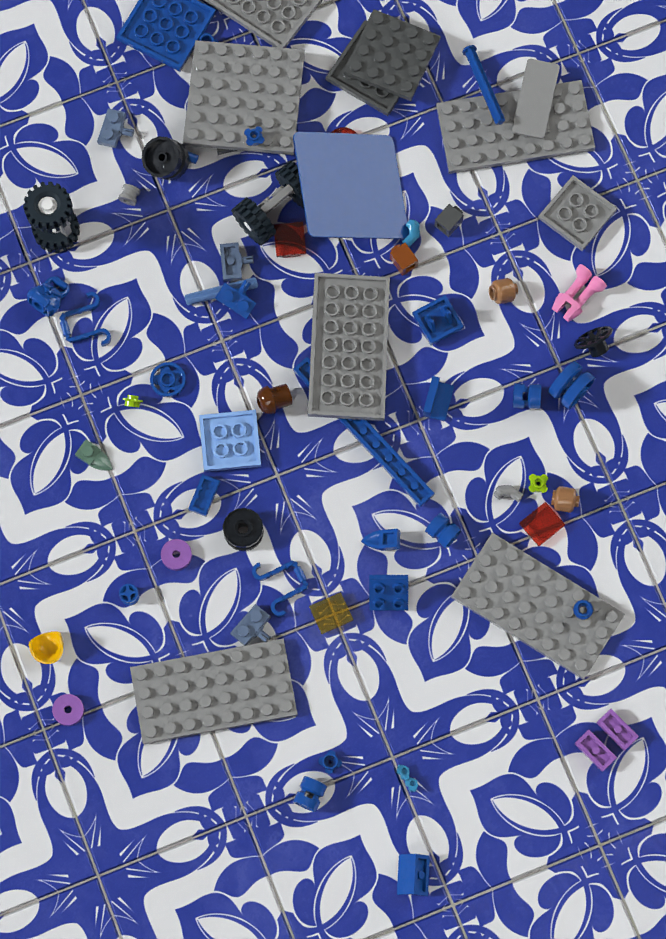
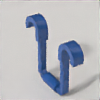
[59,292,111,347]
[252,560,309,617]

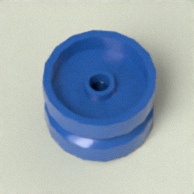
[548,361,596,410]

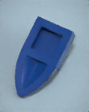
[361,529,400,551]

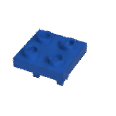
[412,295,464,345]
[369,575,408,610]

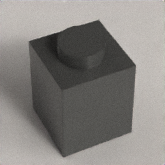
[434,204,464,237]

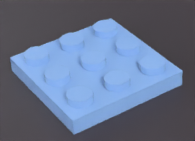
[199,410,261,472]

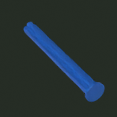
[462,45,505,125]

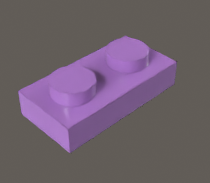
[597,709,639,751]
[575,730,617,772]

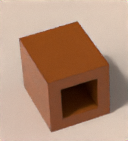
[390,242,418,276]

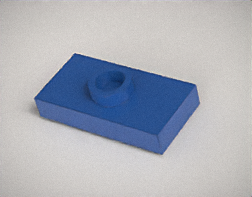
[188,474,221,517]

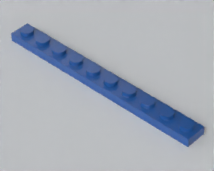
[293,357,435,507]

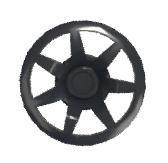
[574,326,613,357]

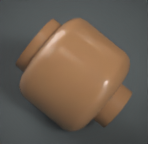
[489,278,518,304]
[551,486,580,513]

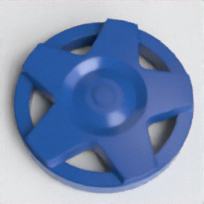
[150,362,186,397]

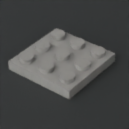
[538,175,617,251]

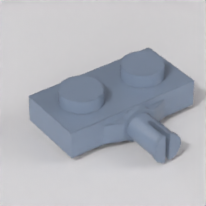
[97,108,134,148]
[220,242,254,282]
[230,604,271,646]

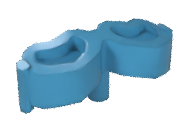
[397,765,418,792]

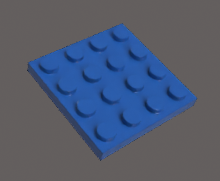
[116,0,216,72]

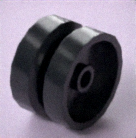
[141,136,189,181]

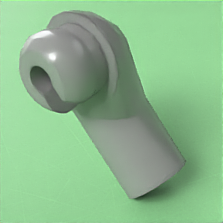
[494,485,524,502]

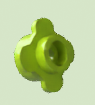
[122,395,143,408]
[529,474,548,493]

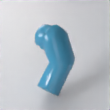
[402,219,420,247]

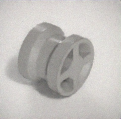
[118,184,141,206]

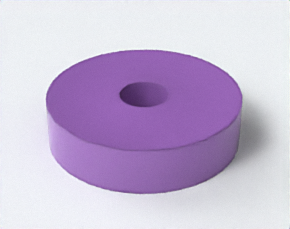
[161,539,192,571]
[52,694,84,726]

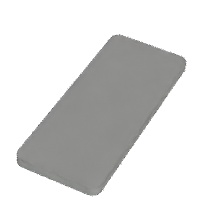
[512,59,560,139]

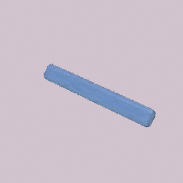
[185,277,258,305]

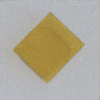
[309,592,354,634]

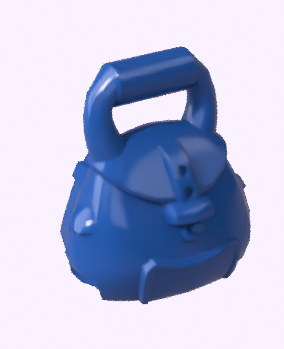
[27,276,69,317]

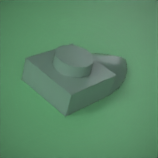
[75,439,113,471]

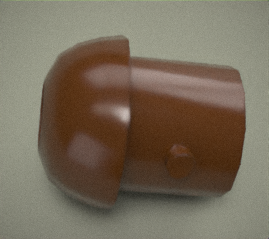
[257,384,292,414]

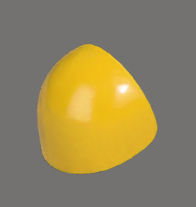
[29,631,64,664]

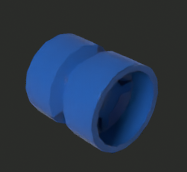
[513,383,541,409]
[425,513,462,549]
[293,776,327,812]

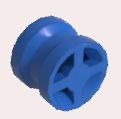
[119,584,140,606]

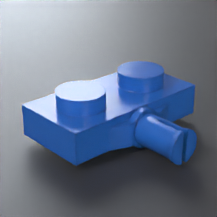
[215,280,256,319]

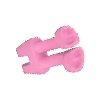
[552,264,607,322]

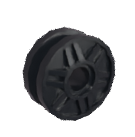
[223,508,264,551]

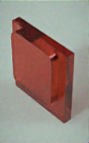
[274,222,306,258]
[519,502,565,547]

